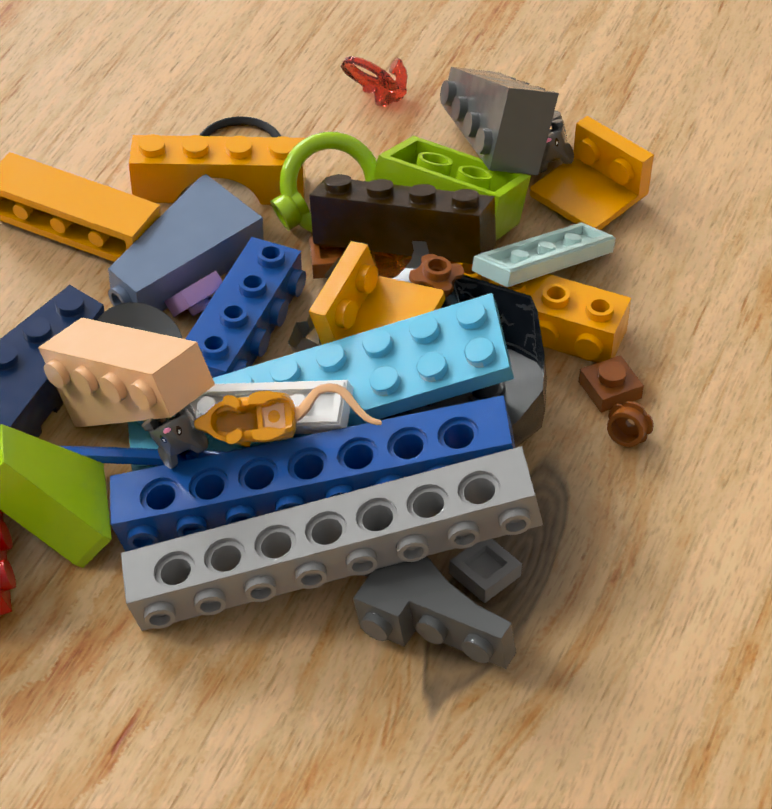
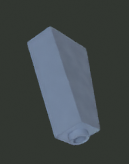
[108,174,264,311]

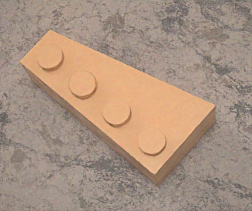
[38,318,215,428]

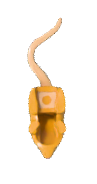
[194,383,382,447]

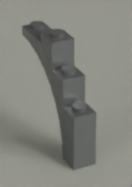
[353,405,516,669]

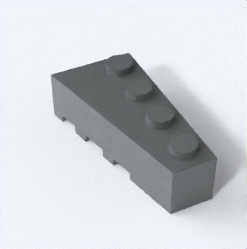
[440,67,559,175]

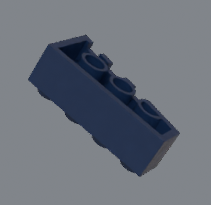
[0,285,105,438]

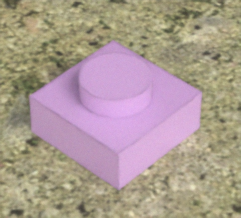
[164,271,223,317]

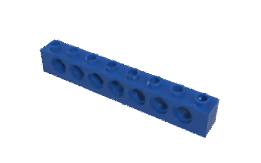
[110,395,515,552]

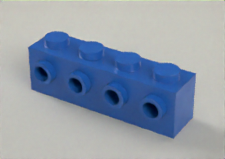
[186,237,306,378]

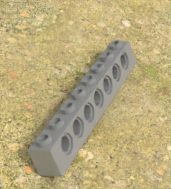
[121,446,543,631]

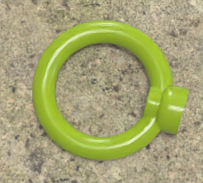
[270,132,377,233]

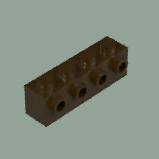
[309,174,496,264]

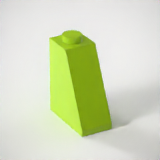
[0,424,112,568]

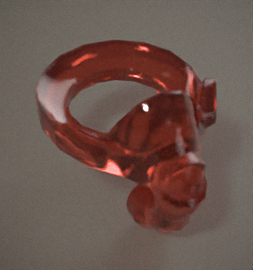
[341,56,408,106]

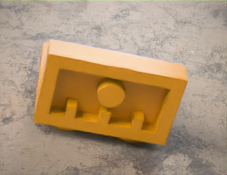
[530,116,654,230]
[309,241,446,345]

